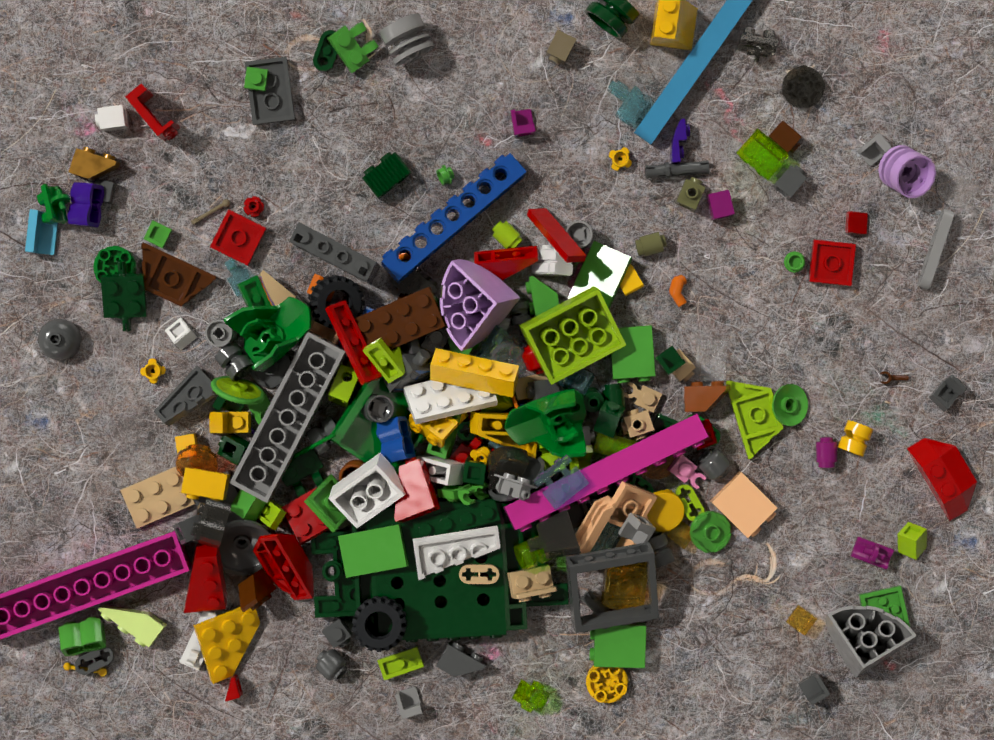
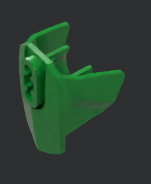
[224,297,312,372]
[504,389,587,458]

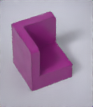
[510,109,535,137]
[706,190,735,221]

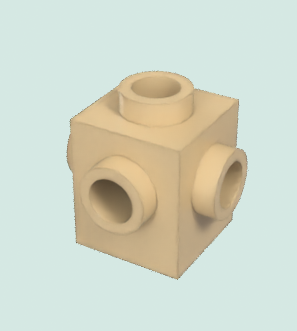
[620,408,654,440]

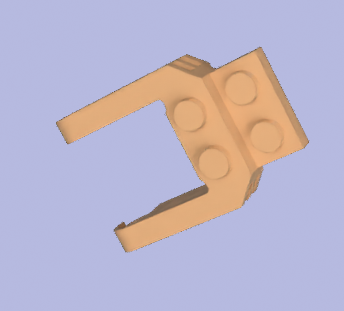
[566,481,657,579]

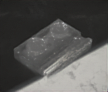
[695,339,728,382]

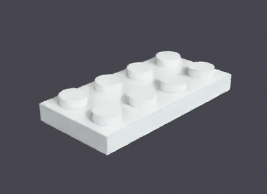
[403,380,498,425]

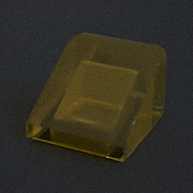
[667,521,691,549]
[786,605,817,636]

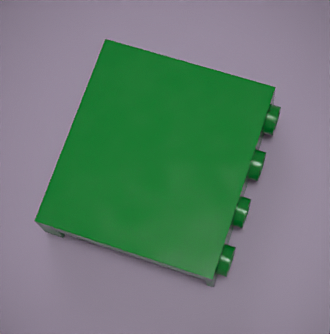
[330,377,426,475]

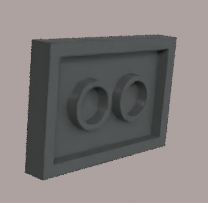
[245,56,295,125]

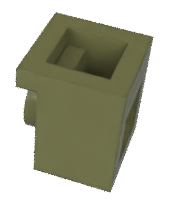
[675,177,705,211]

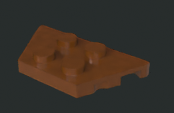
[141,242,217,307]

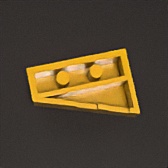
[469,411,537,459]

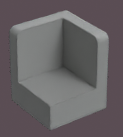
[857,132,892,166]
[618,512,656,544]
[395,686,423,719]

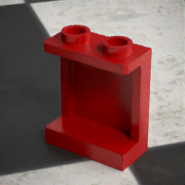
[125,83,180,141]

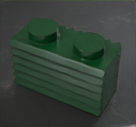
[362,152,412,199]

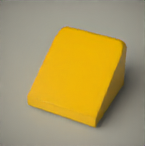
[620,264,644,296]
[175,433,199,457]

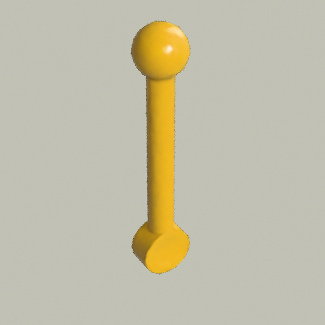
[63,662,107,677]

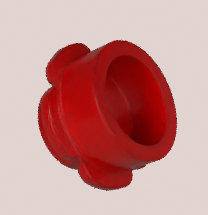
[243,196,264,217]

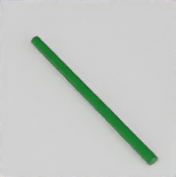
[292,433,336,460]

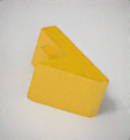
[209,412,251,433]

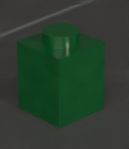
[594,400,625,438]

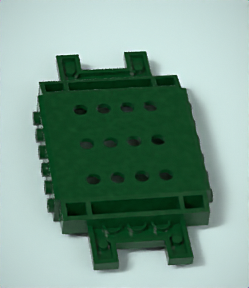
[311,494,569,643]

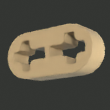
[459,564,500,584]

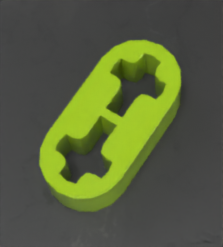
[675,484,705,521]

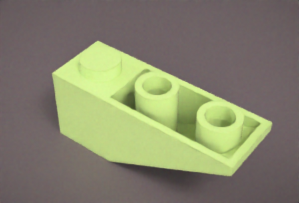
[98,605,167,647]

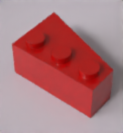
[184,542,227,613]

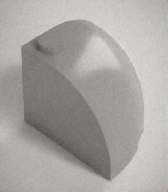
[825,606,916,678]

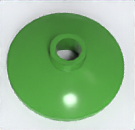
[772,384,808,426]

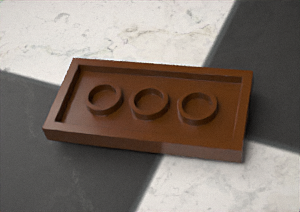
[354,287,446,350]

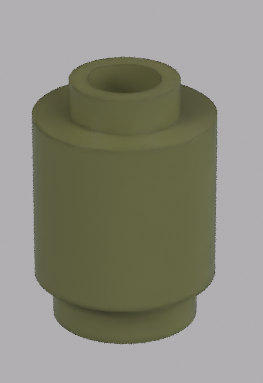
[635,232,667,257]

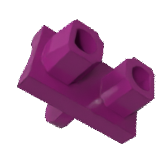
[850,536,894,569]

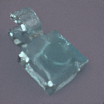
[225,259,251,297]

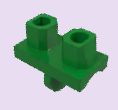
[37,184,70,224]

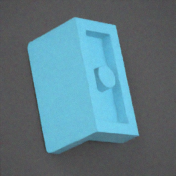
[25,209,58,255]

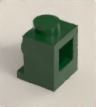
[217,433,250,466]

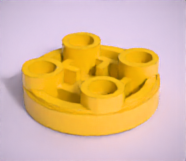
[647,489,684,532]
[586,665,628,703]

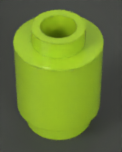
[492,221,523,249]

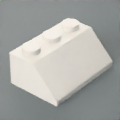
[329,453,405,529]

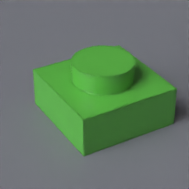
[244,67,269,92]
[144,220,173,249]

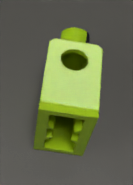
[328,360,359,408]

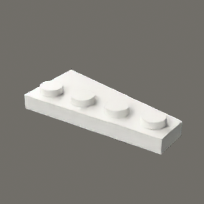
[413,525,500,580]

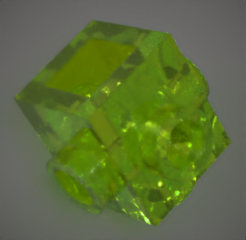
[512,679,551,713]

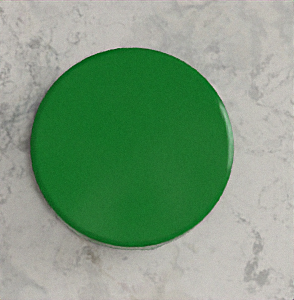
[93,246,137,283]

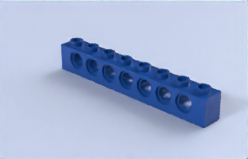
[382,153,527,284]

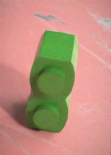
[59,617,106,656]

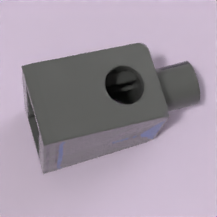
[382,349,430,393]

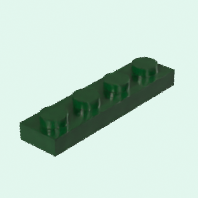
[412,499,500,538]

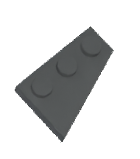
[154,366,217,427]

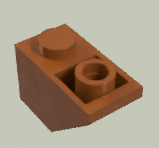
[684,381,730,412]

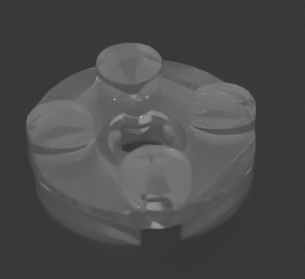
[489,342,526,376]

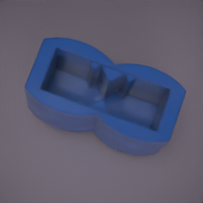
[376,416,415,464]

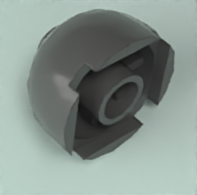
[38,319,82,360]

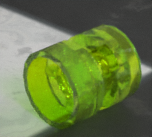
[514,534,553,571]

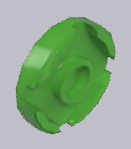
[690,511,731,553]

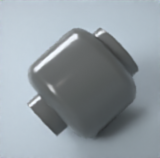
[698,449,730,480]
[316,649,348,681]

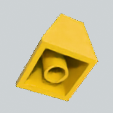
[650,0,698,51]

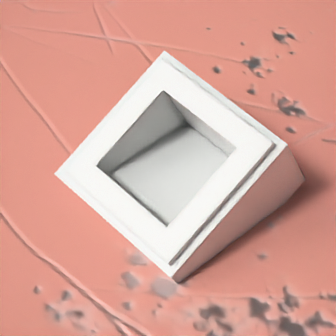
[165,317,197,350]

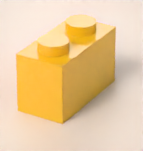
[181,467,230,503]

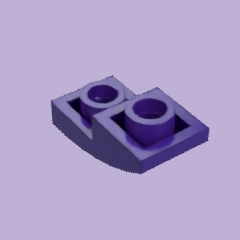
[670,119,690,164]

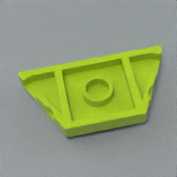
[724,381,783,459]

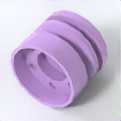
[878,145,936,198]

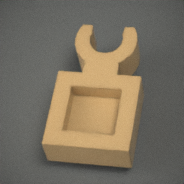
[624,382,662,413]

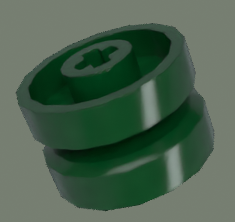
[585,0,639,39]

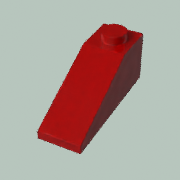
[474,246,538,280]

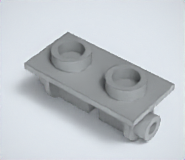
[494,472,538,501]

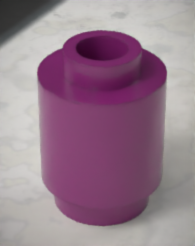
[816,437,838,468]

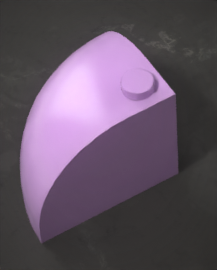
[440,259,520,351]

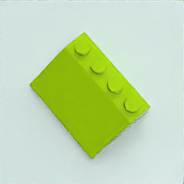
[519,286,626,385]

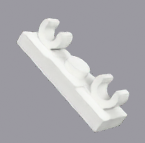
[180,610,225,671]

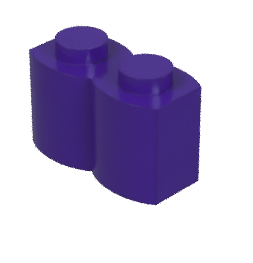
[67,182,104,228]

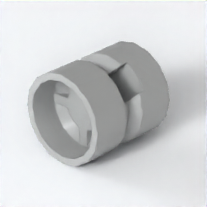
[566,221,593,249]
[205,319,236,348]

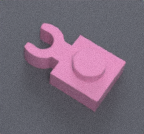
[667,454,706,489]

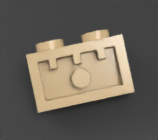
[507,565,557,602]

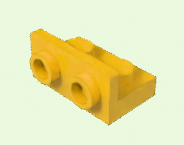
[409,414,458,448]

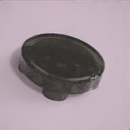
[781,65,825,109]

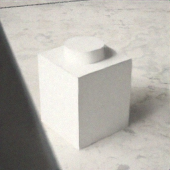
[95,105,129,132]

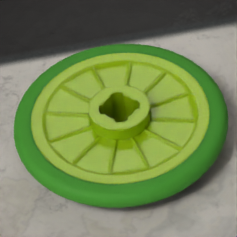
[211,376,265,405]

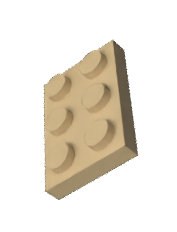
[121,465,196,529]

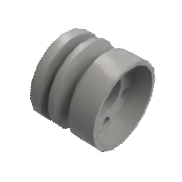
[380,13,435,66]

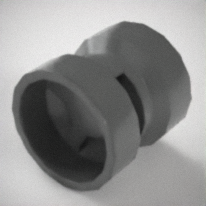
[510,301,531,325]

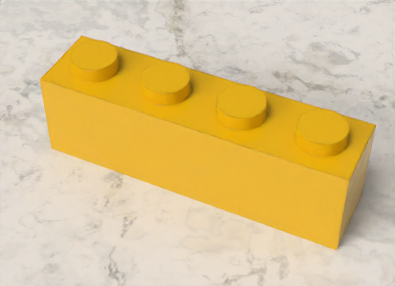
[430,348,519,398]

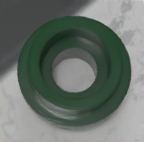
[322,560,343,582]

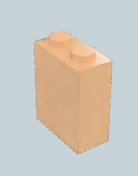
[710,471,777,538]

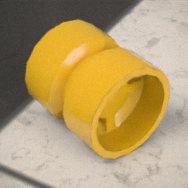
[838,420,874,457]

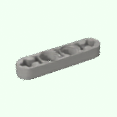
[917,208,954,290]

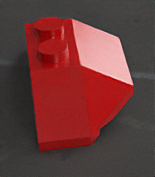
[906,438,977,521]
[253,534,314,600]

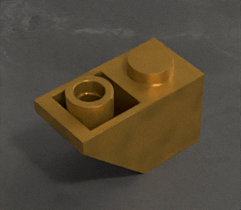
[69,146,120,181]

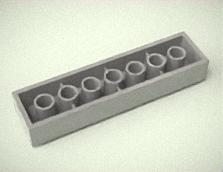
[229,331,347,503]

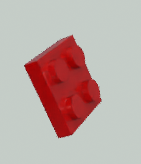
[210,209,267,266]
[808,239,856,286]
[281,487,329,545]

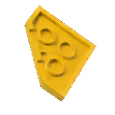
[193,607,260,684]

